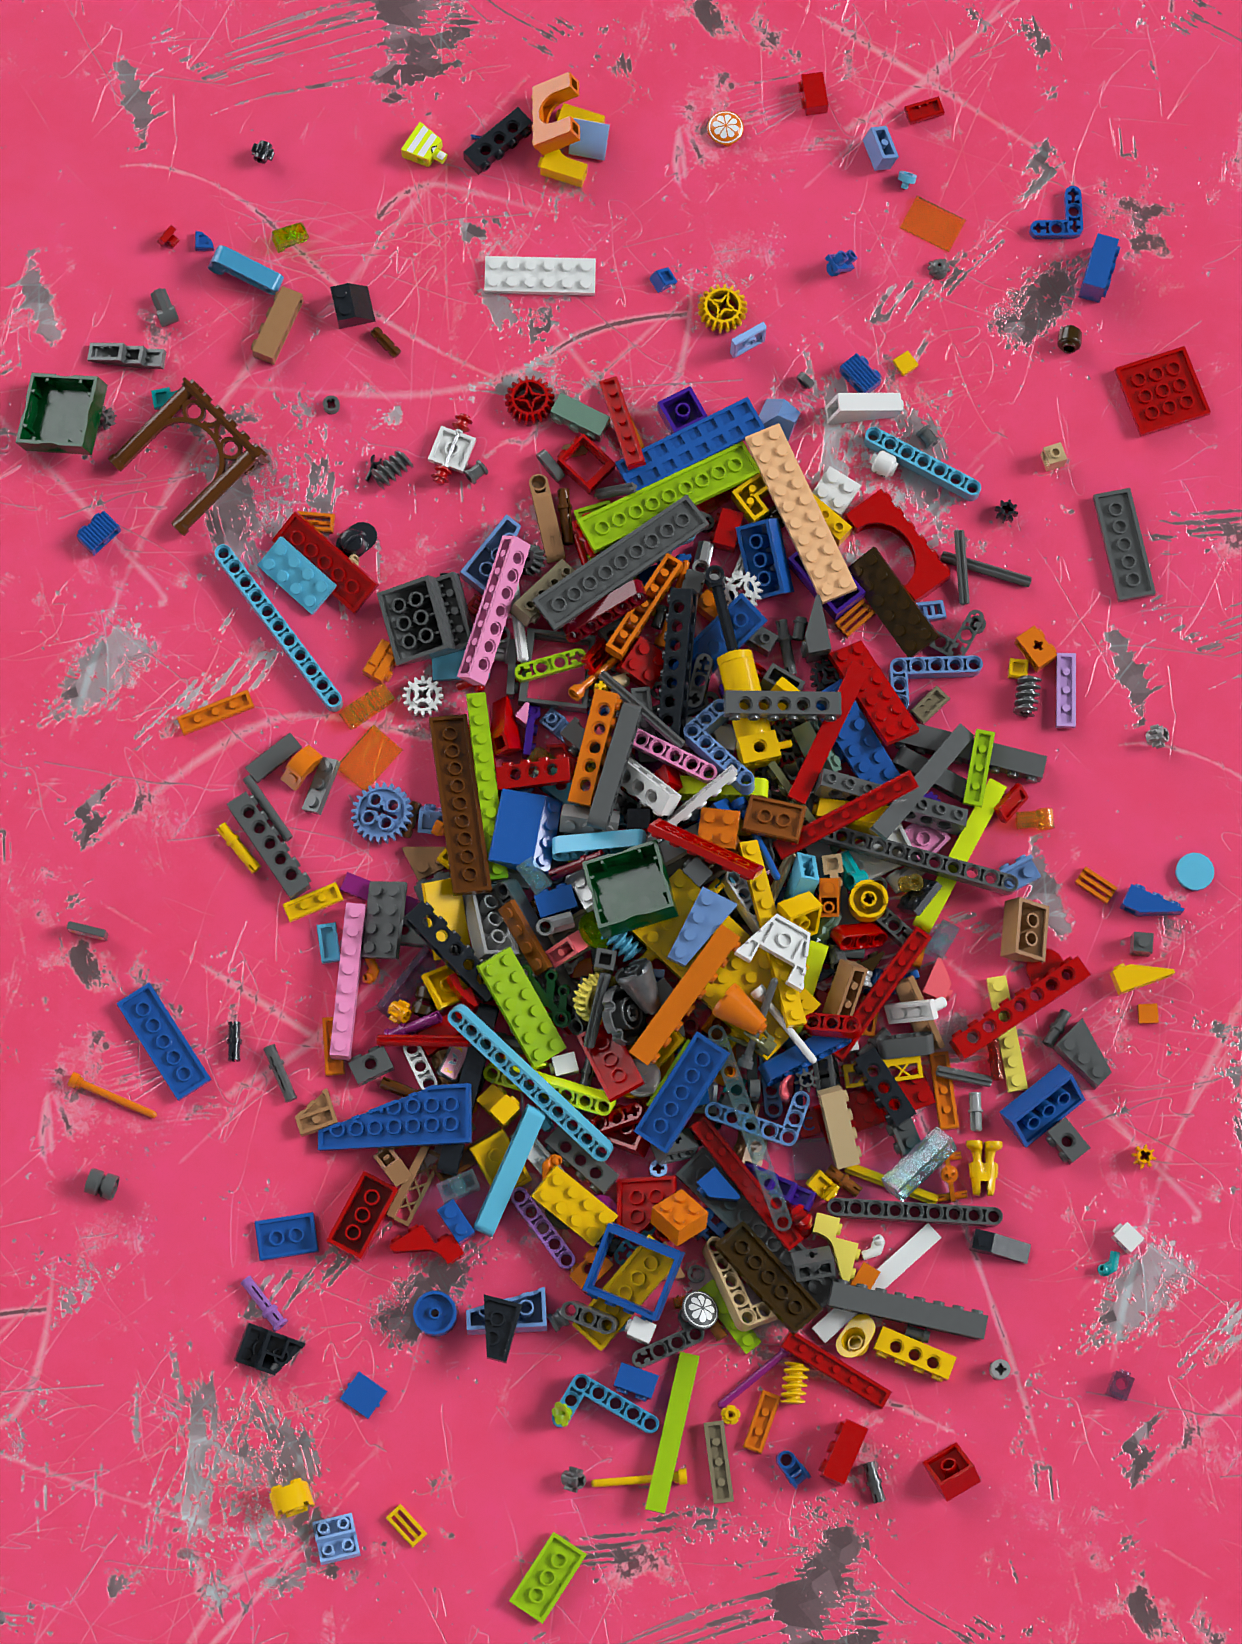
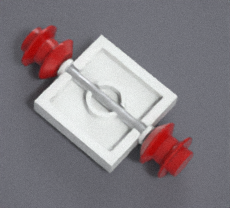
[428,413,476,485]

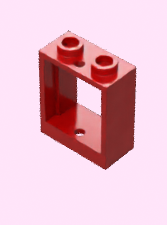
[557,433,616,494]

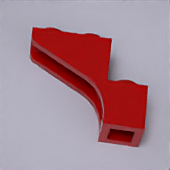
[389,1224,465,1266]

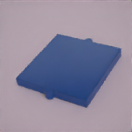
[340,1372,387,1419]

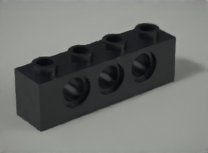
[463,107,533,175]
[853,1047,917,1128]

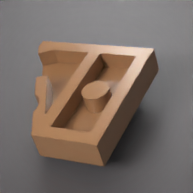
[402,847,446,881]
[295,1088,338,1137]

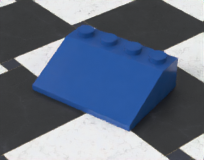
[488,789,563,878]

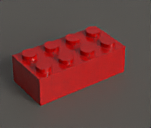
[326,1171,399,1261]

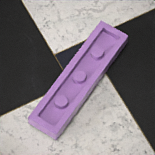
[1056,653,1076,729]

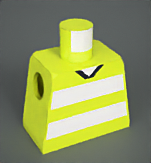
[401,122,448,167]

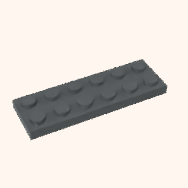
[1093,488,1156,602]

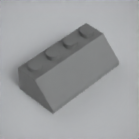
[462,884,520,961]

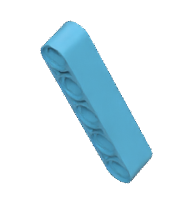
[552,829,646,861]

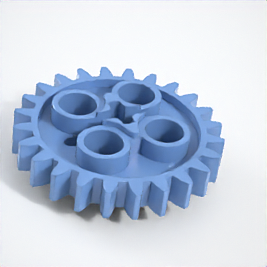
[351,782,413,844]

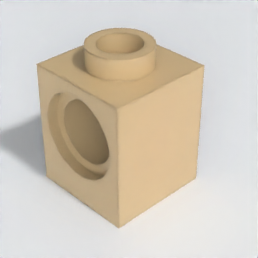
[1040,442,1067,472]

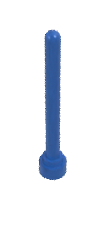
[731,796,781,881]

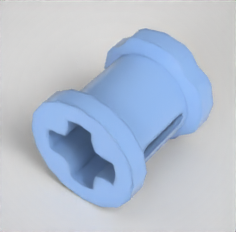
[649,1160,667,1177]

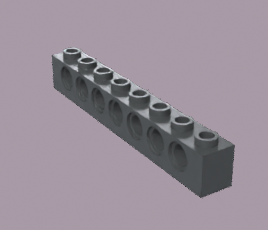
[814,768,968,836]

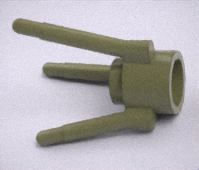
[727,1029,777,1057]

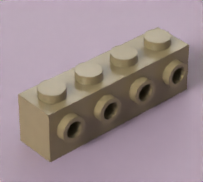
[510,559,575,627]

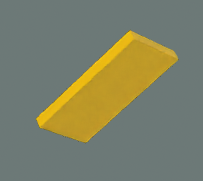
[421,878,471,960]

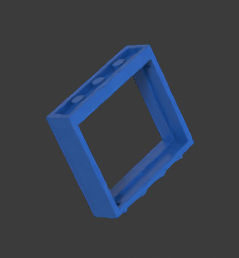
[582,1222,685,1323]

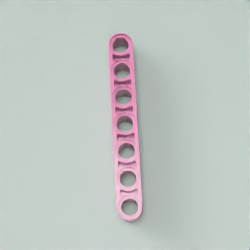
[599,714,719,784]

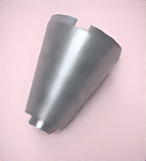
[615,958,662,1015]

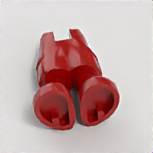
[782,1204,813,1239]

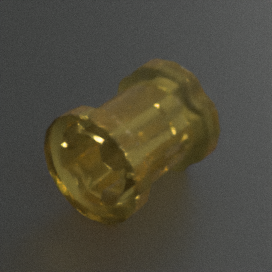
[898,874,923,893]

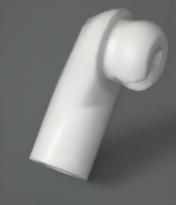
[861,1234,885,1261]

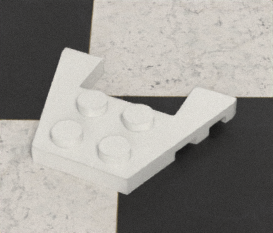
[734,914,811,993]

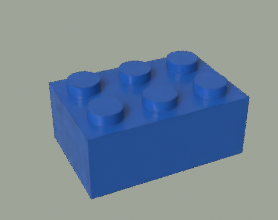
[1078,233,1121,303]

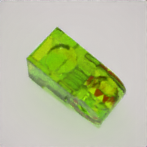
[272,223,309,253]

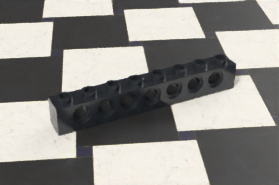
[655,588,698,742]

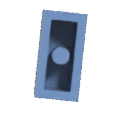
[863,126,899,171]

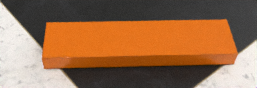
[176,689,255,736]
[928,1051,959,1131]

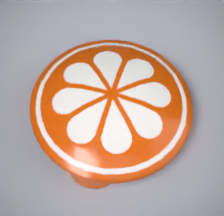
[707,111,744,147]

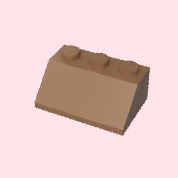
[1000,897,1049,962]

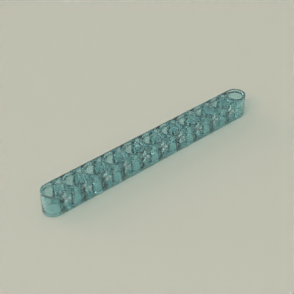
[708,1025,792,1232]

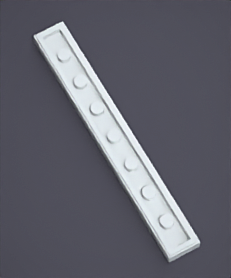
[811,1223,942,1343]

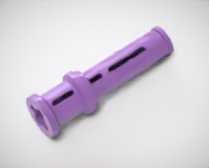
[240,1276,288,1332]

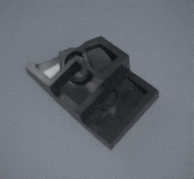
[234,1323,306,1375]

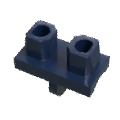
[695,1207,728,1242]

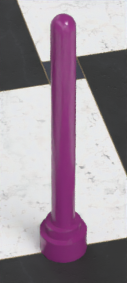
[718,1348,794,1408]

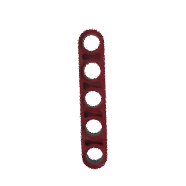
[562,579,647,643]

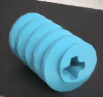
[601,932,643,962]

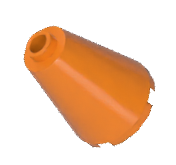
[712,983,768,1035]

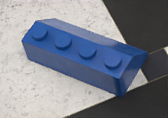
[735,518,794,600]
[999,1064,1086,1148]

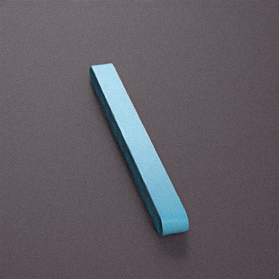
[215,544,343,712]
[448,1004,613,1162]

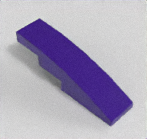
[745,1162,817,1212]

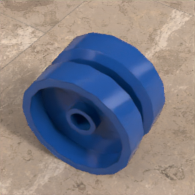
[413,1291,458,1337]

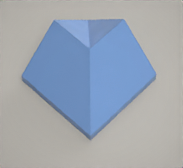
[759,399,801,441]

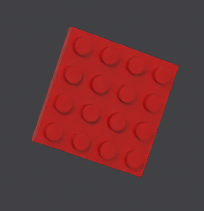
[1114,346,1211,437]

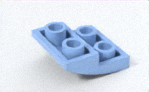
[569,118,610,161]
[312,1513,361,1565]

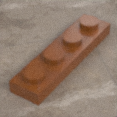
[498,899,553,976]

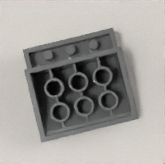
[377,572,473,666]

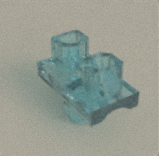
[516,856,552,896]

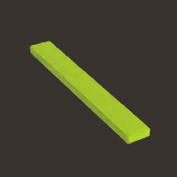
[645,1352,700,1514]

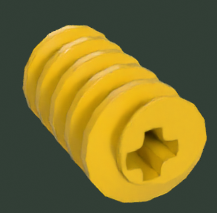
[780,1362,809,1405]

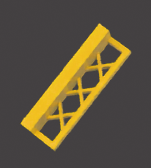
[841,1056,923,1089]

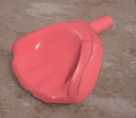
[779,1075,795,1105]

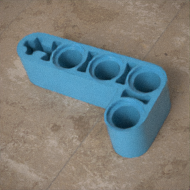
[208,245,284,295]

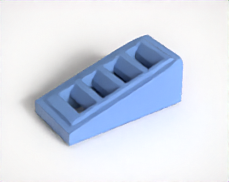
[916,600,947,622]

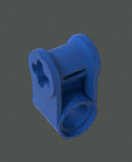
[776,1451,811,1490]

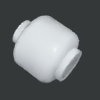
[869,450,899,478]

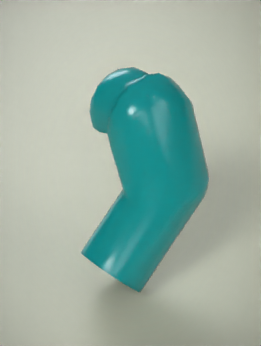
[1097,1251,1120,1276]

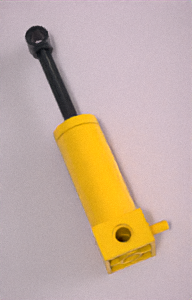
[705,565,792,770]

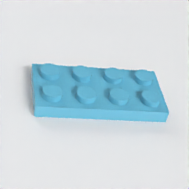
[257,536,337,614]

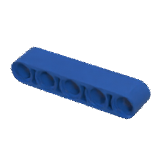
[758,1024,851,1086]

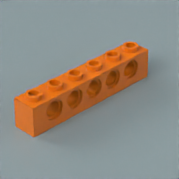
[606,553,683,661]
[567,689,622,808]

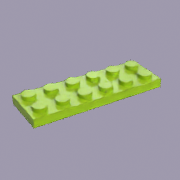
[476,947,567,1068]

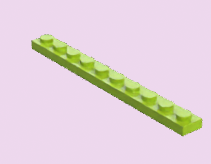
[466,692,508,881]

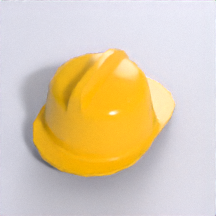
[836,1314,875,1358]

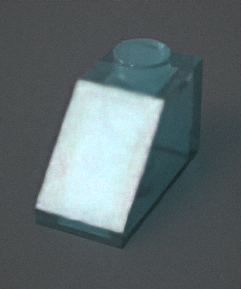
[925,919,960,959]

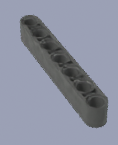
[587,702,643,831]

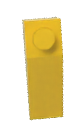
[1110,963,1175,995]

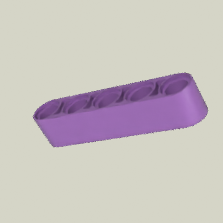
[511,1187,575,1270]

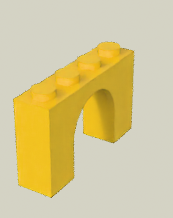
[538,103,605,188]

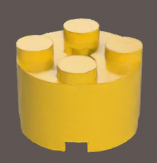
[848,879,888,922]
[269,1478,315,1519]

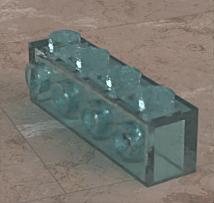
[881,1126,957,1202]

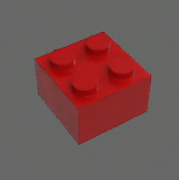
[614,636,664,689]

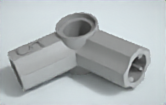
[692,541,727,584]

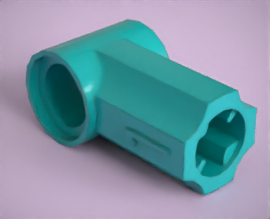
[842,851,869,890]

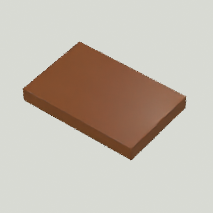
[741,794,807,844]

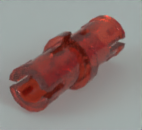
[987,1040,1004,1081]

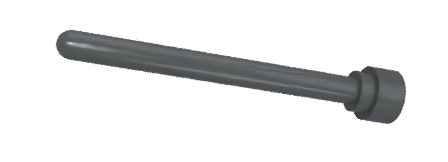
[737,978,778,1070]

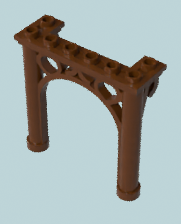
[108,377,270,536]

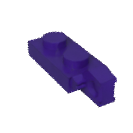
[522,705,540,760]

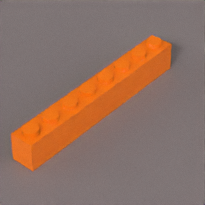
[629,924,742,1066]

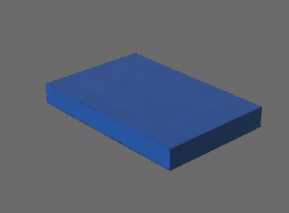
[254,1212,319,1261]

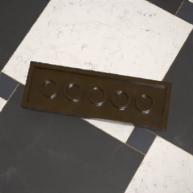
[848,546,940,657]
[714,1220,823,1336]

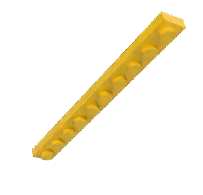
[737,840,807,1028]

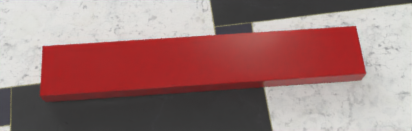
[599,376,646,470]
[780,1331,892,1409]

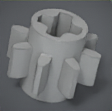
[1146,724,1170,749]

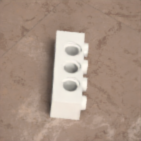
[621,757,682,817]

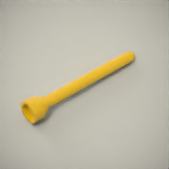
[591,1468,687,1487]

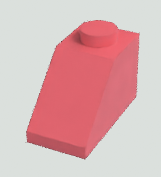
[545,928,592,968]
[922,957,953,1001]

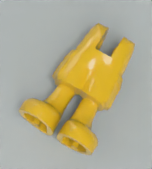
[966,1140,1003,1196]

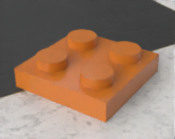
[698,807,741,850]

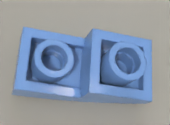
[539,708,569,745]

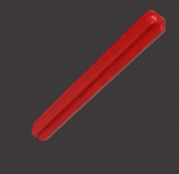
[376,1035,471,1047]

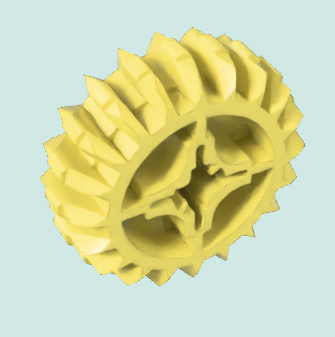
[572,972,617,1024]

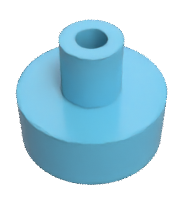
[897,171,917,189]

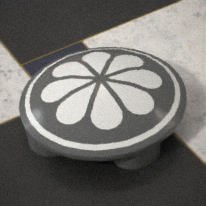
[681,1291,718,1330]

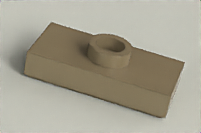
[910,685,950,725]

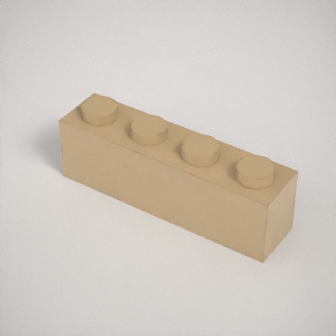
[817,1085,862,1170]

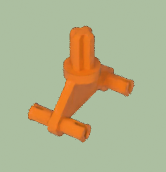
[932,1151,968,1202]

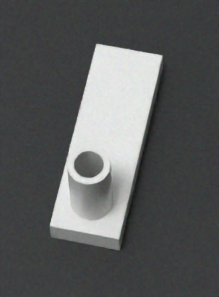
[884,997,947,1024]

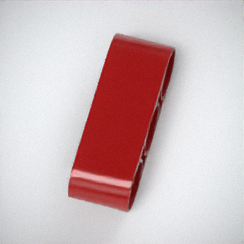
[830,922,887,950]
[804,1013,862,1039]

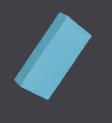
[316,922,340,964]

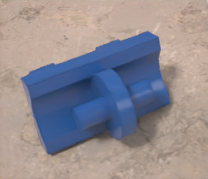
[825,250,858,276]

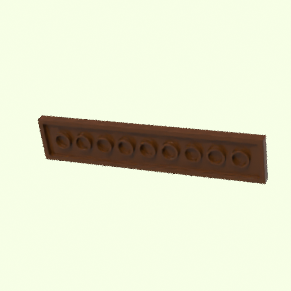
[428,714,492,896]

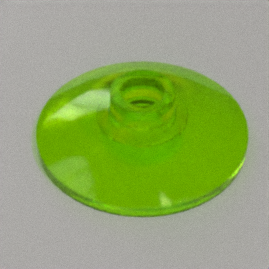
[579,912,608,948]

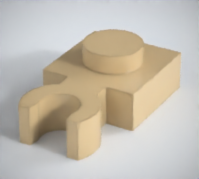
[822,853,844,886]

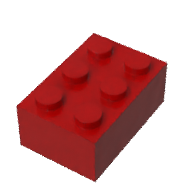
[818,1419,868,1486]

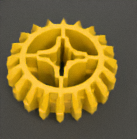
[698,284,748,333]

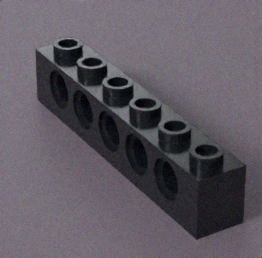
[403,901,492,1003]

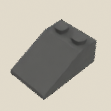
[800,595,832,663]

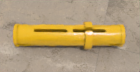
[216,822,262,874]

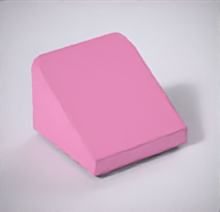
[515,702,529,729]

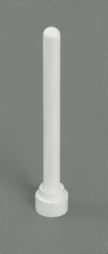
[750,984,817,1064]

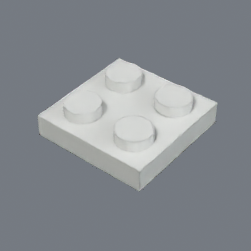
[812,466,861,517]

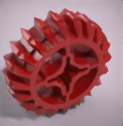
[505,375,555,425]

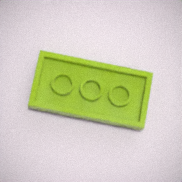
[509,1532,587,1624]

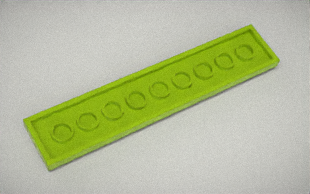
[577,441,760,553]

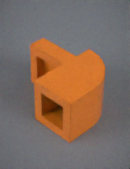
[281,745,323,791]

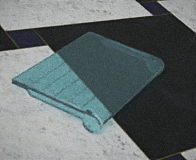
[792,1138,853,1180]

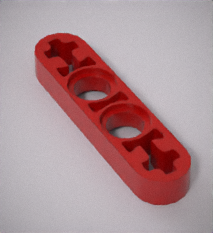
[575,1103,646,1140]

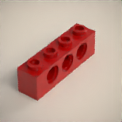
[496,755,575,791]

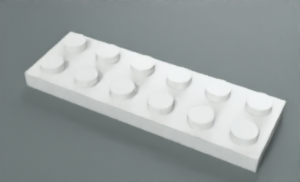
[484,256,596,296]

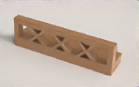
[895,975,946,1050]
[386,1146,441,1227]

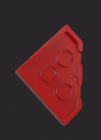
[617,1175,677,1238]

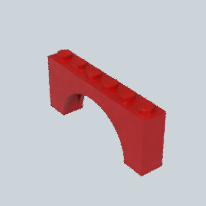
[844,489,951,602]

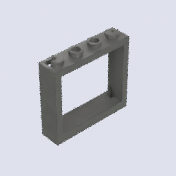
[518,628,597,713]

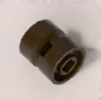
[411,986,437,1017]

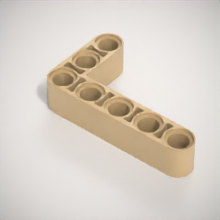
[702,1237,778,1332]

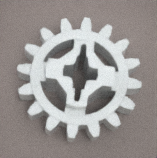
[724,571,763,606]
[402,676,444,718]

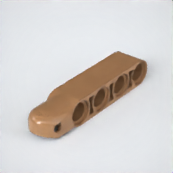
[529,474,566,564]

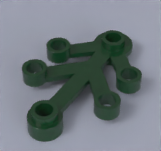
[521,965,572,1028]

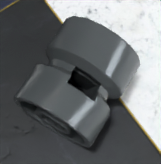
[84,1168,120,1201]

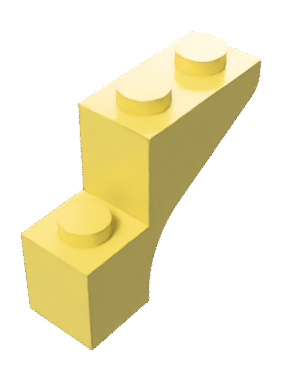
[811,1212,861,1283]

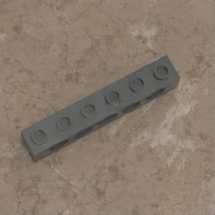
[723,690,842,722]
[227,792,311,900]

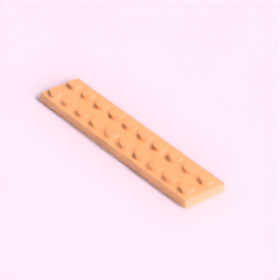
[745,423,857,604]

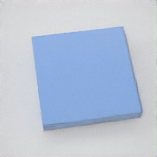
[730,322,767,358]

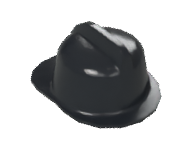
[336,522,377,557]

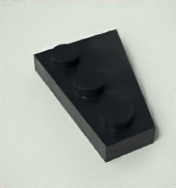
[484,1294,522,1363]

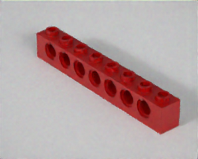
[949,956,1091,1062]

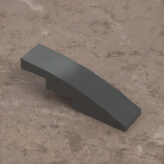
[87,343,167,369]

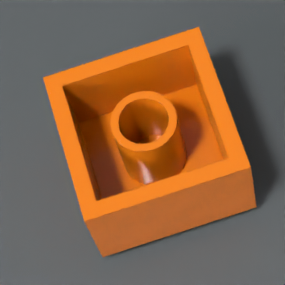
[651,1189,708,1246]

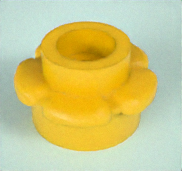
[721,1405,741,1425]

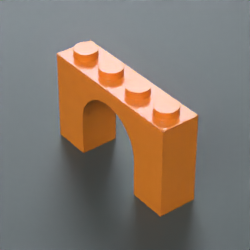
[531,72,580,155]

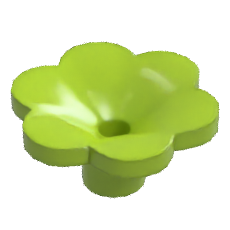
[552,1402,572,1427]

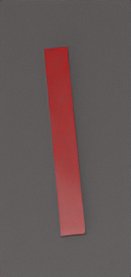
[787,661,870,805]
[773,770,919,860]
[831,926,932,1062]
[689,1115,804,1252]

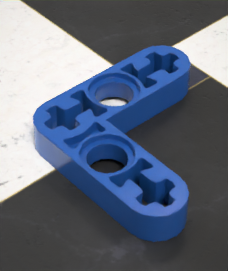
[1029,186,1083,239]

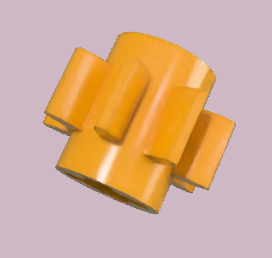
[388,999,412,1024]
[1131,1144,1156,1170]

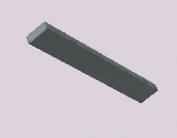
[871,723,975,841]

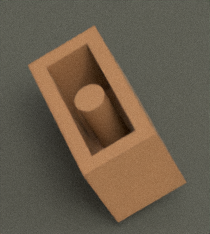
[373,1147,412,1187]

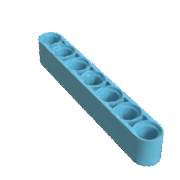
[864,427,981,501]
[473,1104,546,1237]

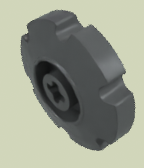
[602,983,648,1046]

